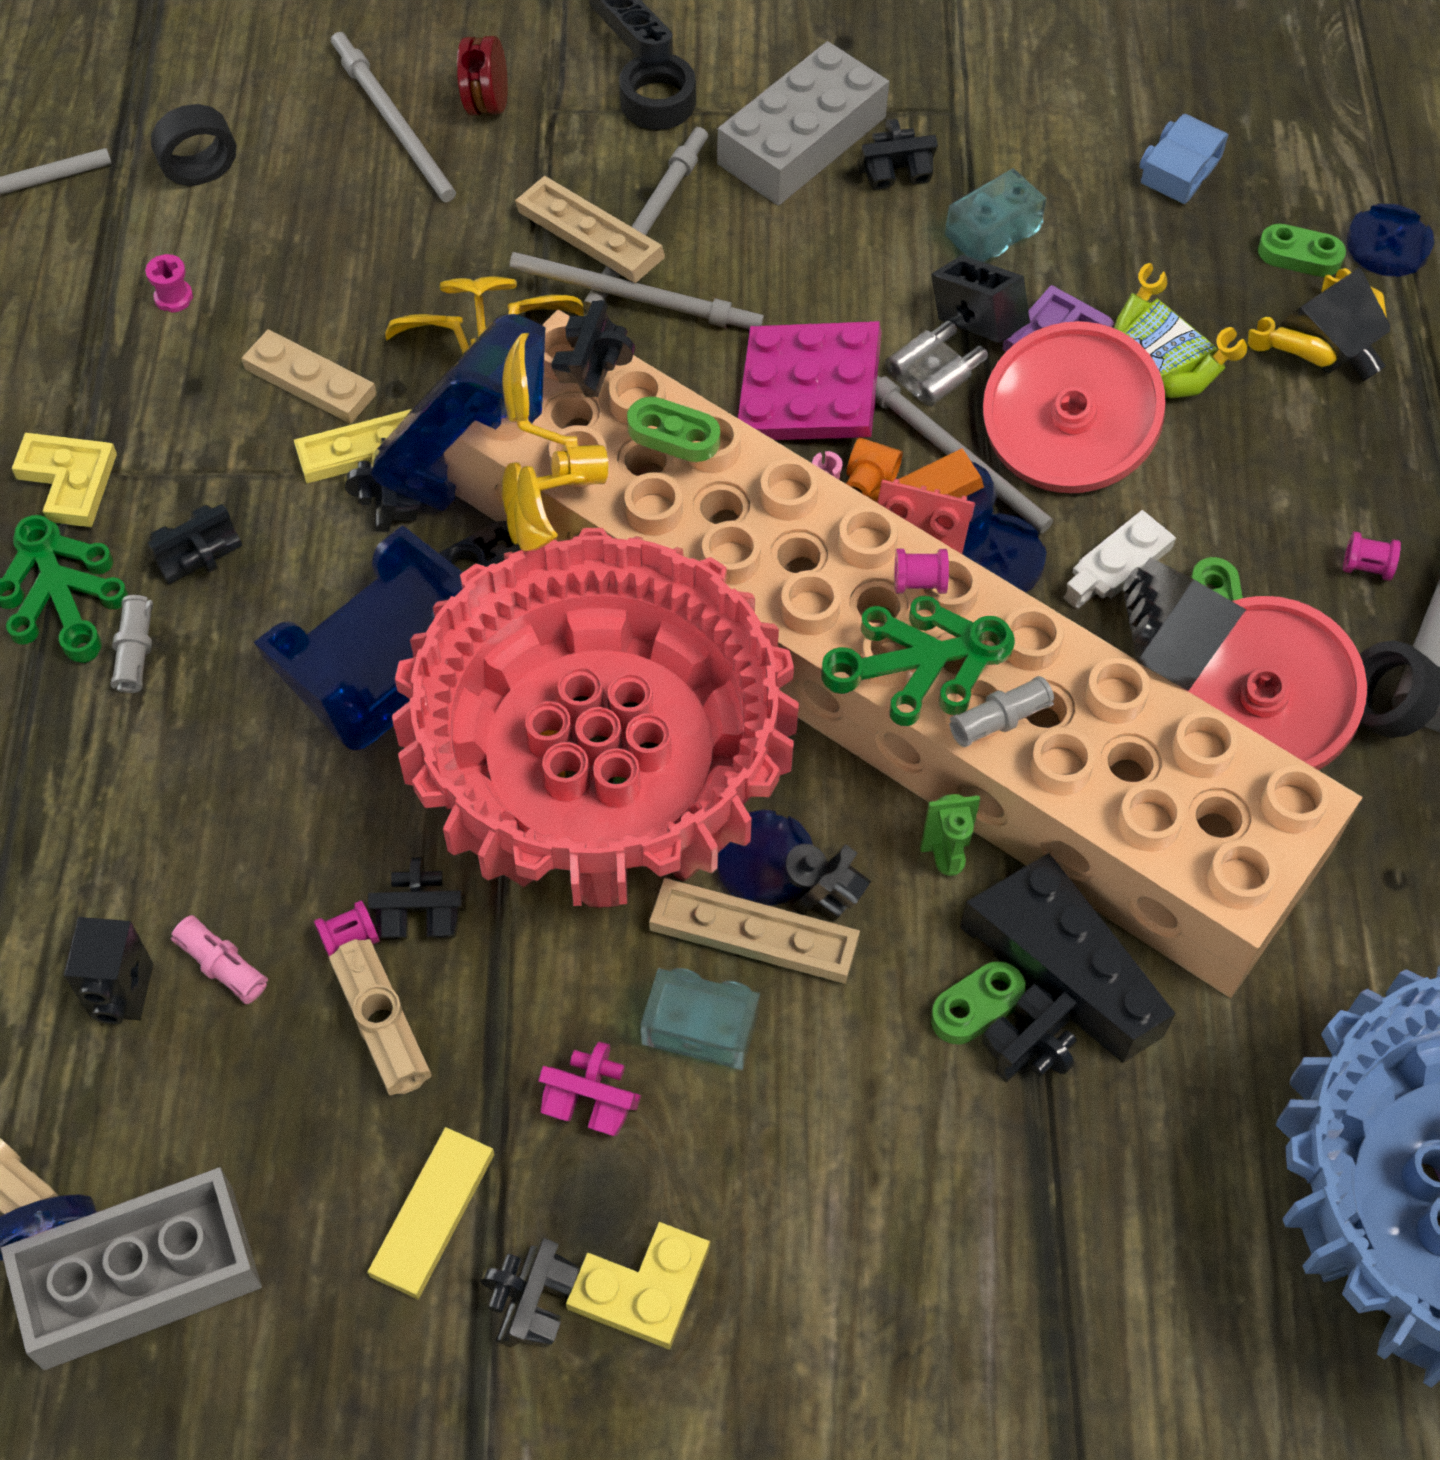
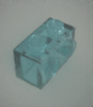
[945,168,1047,262]
[641,968,760,1070]

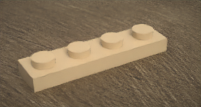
[515,176,665,283]
[649,878,860,984]

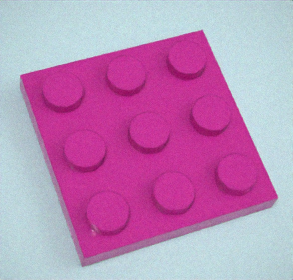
[738,321,882,440]

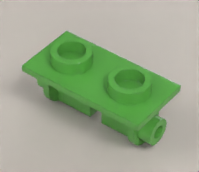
[920,794,980,876]

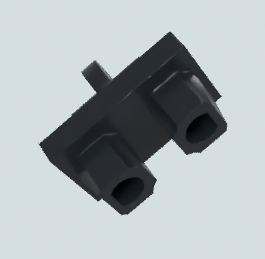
[857,118,938,190]
[551,300,636,397]
[344,438,420,532]
[147,504,243,584]
[783,844,871,922]
[368,857,466,939]
[982,984,1077,1083]
[479,1238,579,1348]

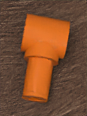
[845,437,903,498]

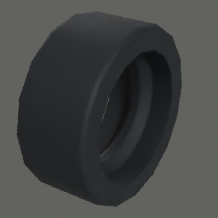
[619,55,696,130]
[151,104,237,186]
[1360,640,1440,738]

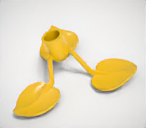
[385,276,584,385]
[502,333,608,551]

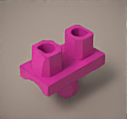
[538,1041,641,1136]

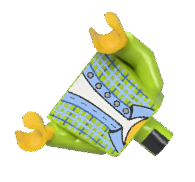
[1114,263,1247,399]

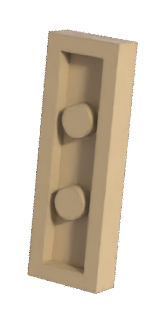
[241,329,377,424]

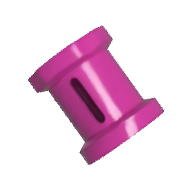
[145,254,193,313]
[1343,531,1401,581]
[894,548,949,594]
[314,900,379,956]

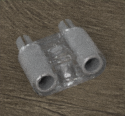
[885,321,988,406]

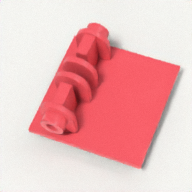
[878,479,975,554]

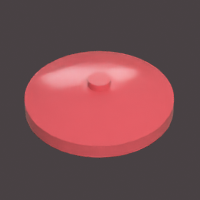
[983,321,1165,493]
[1178,596,1367,770]

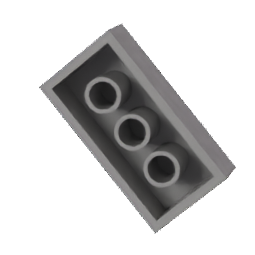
[717,41,889,206]
[1,1167,262,1370]

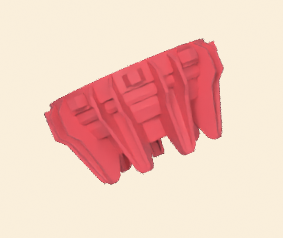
[392,528,799,908]

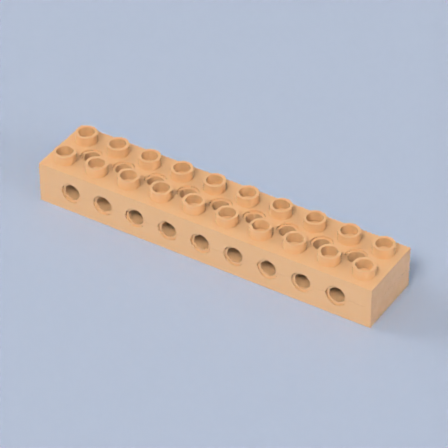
[439,310,1363,998]

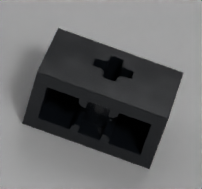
[931,255,1030,342]
[64,917,154,1024]

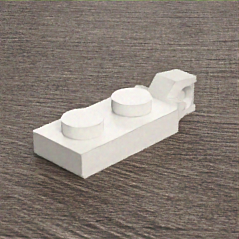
[1063,510,1176,610]

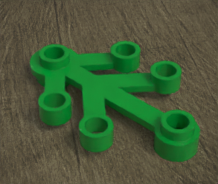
[0,515,128,663]
[821,596,1015,726]

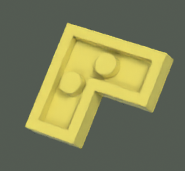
[12,433,117,527]
[566,1222,710,1350]

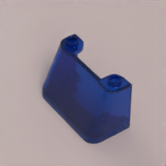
[371,314,546,511]
[254,525,463,751]

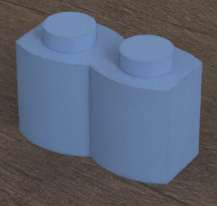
[1139,114,1229,204]

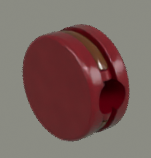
[457,36,508,116]

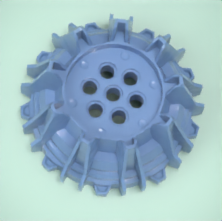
[1276,965,1440,1388]

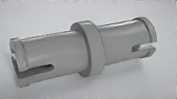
[111,595,153,693]
[949,676,1054,747]

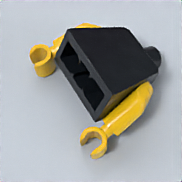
[1248,267,1390,381]

